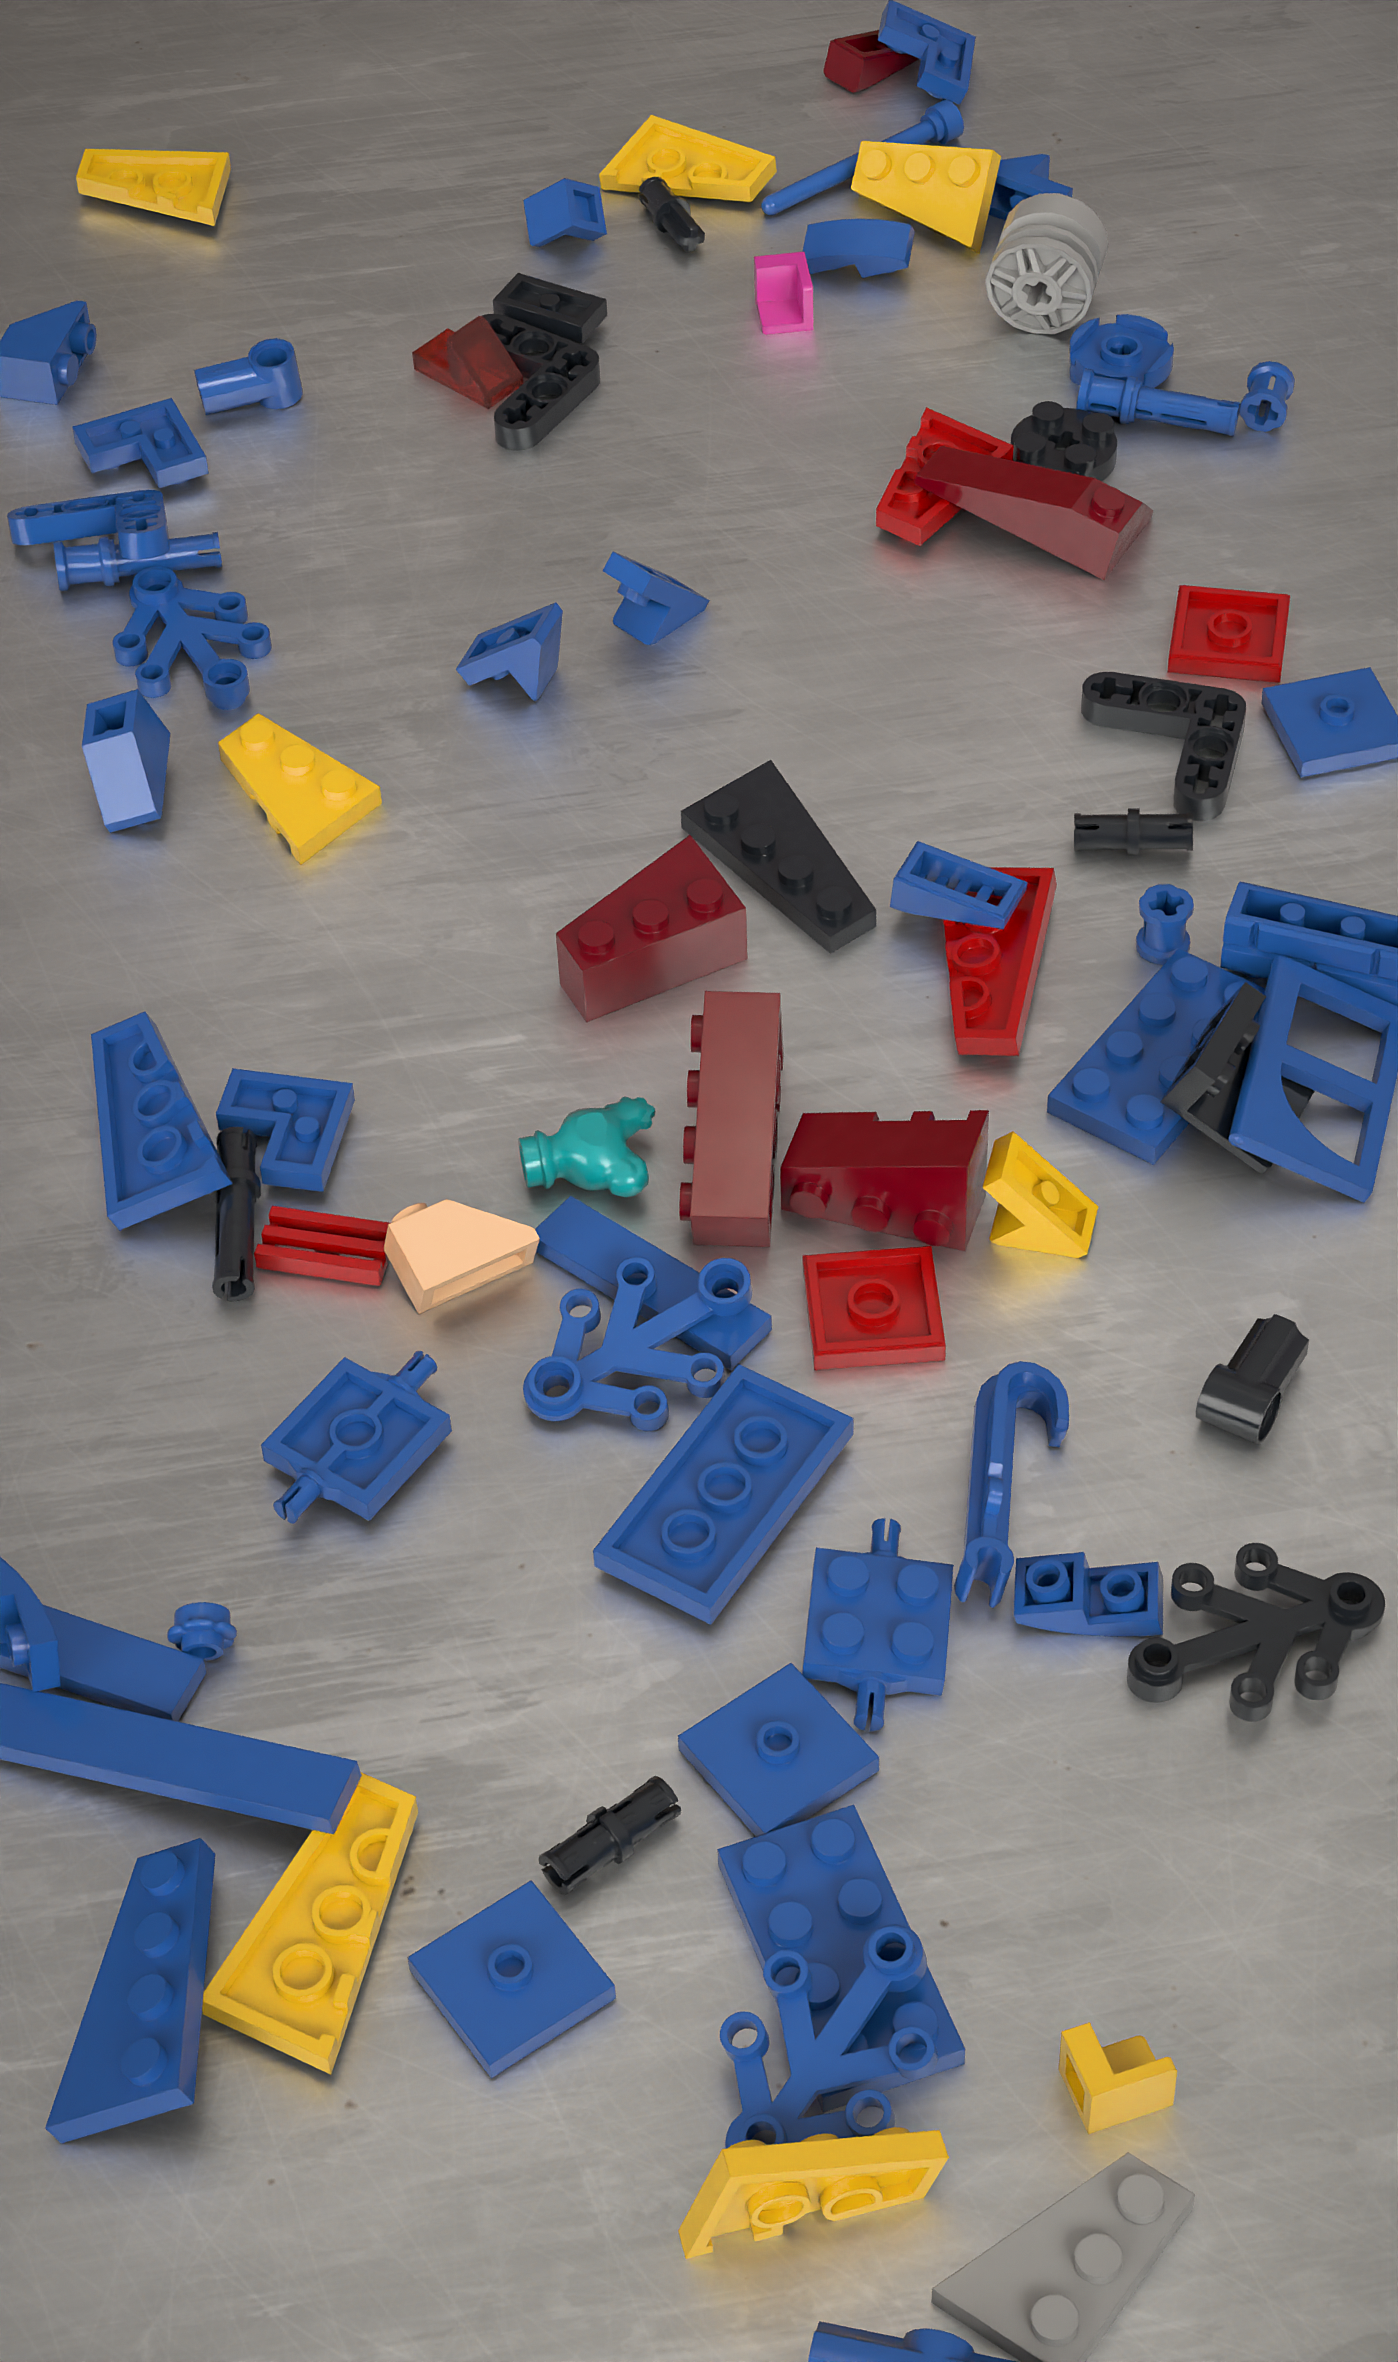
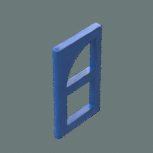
[1229,956,1398,1203]

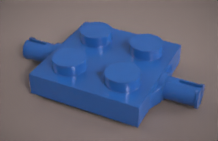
[261,1351,452,1524]
[802,1518,954,1731]

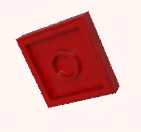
[1167,585,1290,683]
[802,1246,946,1370]

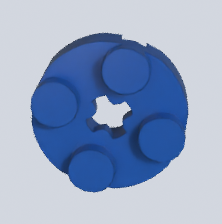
[1069,314,1174,388]

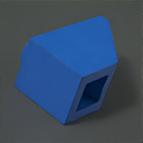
[0,301,97,405]
[82,689,171,833]

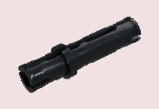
[210,1127,261,1301]

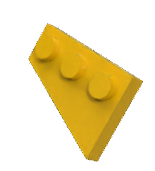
[599,115,777,202]
[851,141,1001,254]
[218,713,382,865]
[678,2127,949,2259]

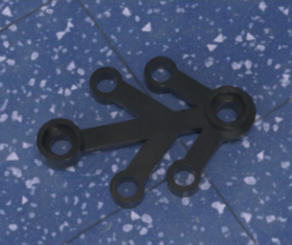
[1127,1543,1385,1722]

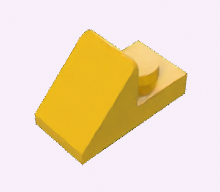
[982,1131,1098,1258]

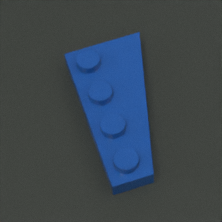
[91,1011,233,1231]
[45,1838,216,2144]

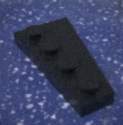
[681,760,876,954]

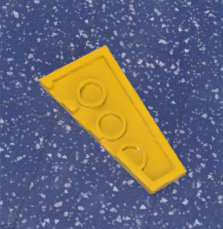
[202,1772,418,2075]

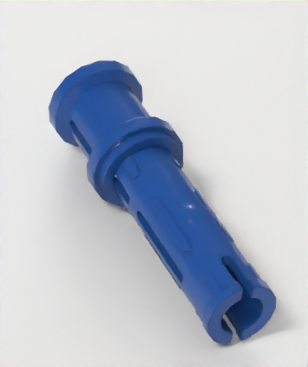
[1076,368,1240,436]
[53,532,222,592]

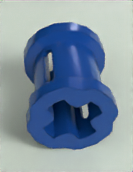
[1239,361,1295,432]
[1136,884,1194,965]

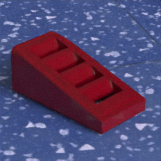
[823,30,919,93]

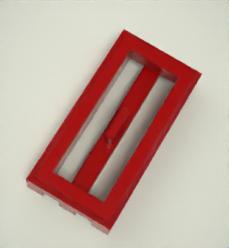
[254,1206,391,1286]

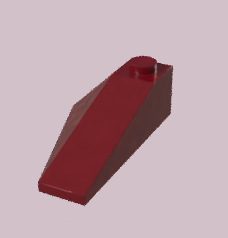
[914,446,1153,580]

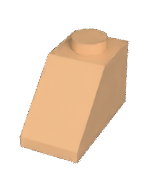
[384,1199,540,1314]

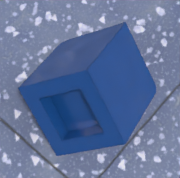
[523,178,607,247]

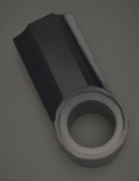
[1195,1314,1309,1445]

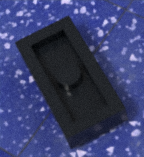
[493,273,607,344]

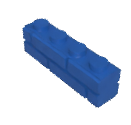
[1220,881,1398,1007]

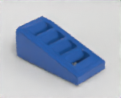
[890,841,1028,929]

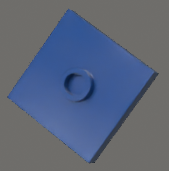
[1261,667,1398,777]
[678,1663,879,1836]
[407,1880,616,2079]

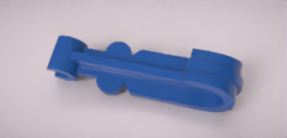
[954,1361,1069,1608]

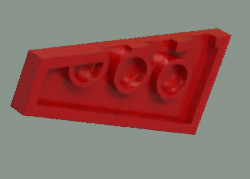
[943,867,1057,1056]

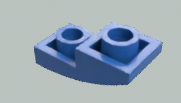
[802,219,915,278]
[1014,1552,1163,1637]
[0,1557,61,1692]

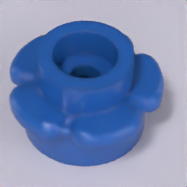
[167,1602,237,1661]

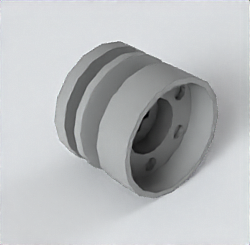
[985,193,1108,334]

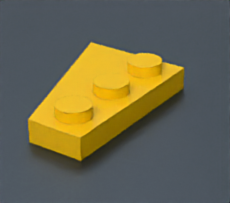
[76,149,231,226]

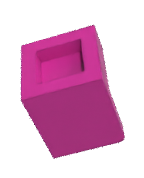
[754,252,813,335]

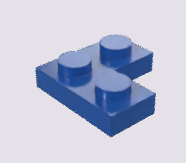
[877,0,976,105]
[72,398,209,488]
[216,1068,355,1192]

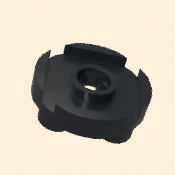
[1011,401,1117,481]

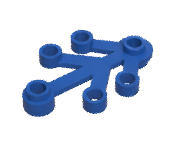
[112,566,272,710]
[523,1257,752,1431]
[720,1924,938,2148]

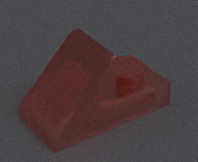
[412,316,524,409]

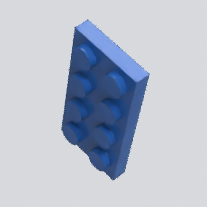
[1047,948,1266,1165]
[593,1364,854,1625]
[717,1804,965,2113]

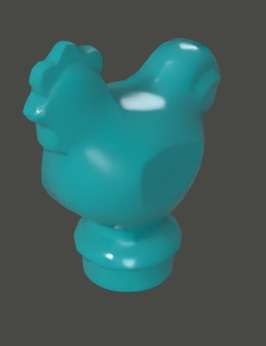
[518,1096,656,1197]

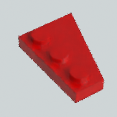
[876,407,1014,546]

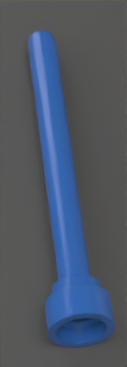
[761,100,964,215]

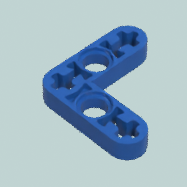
[7,490,170,560]

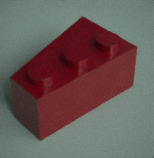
[556,835,748,1022]
[780,1110,989,1251]

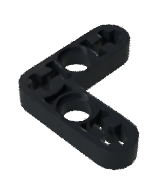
[468,314,600,451]
[1081,672,1246,821]

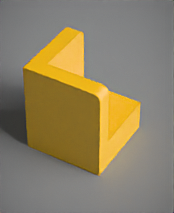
[1058,2022,1177,2134]

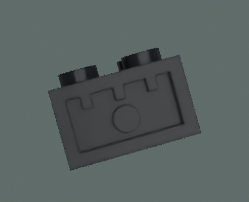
[1161,982,1315,1174]

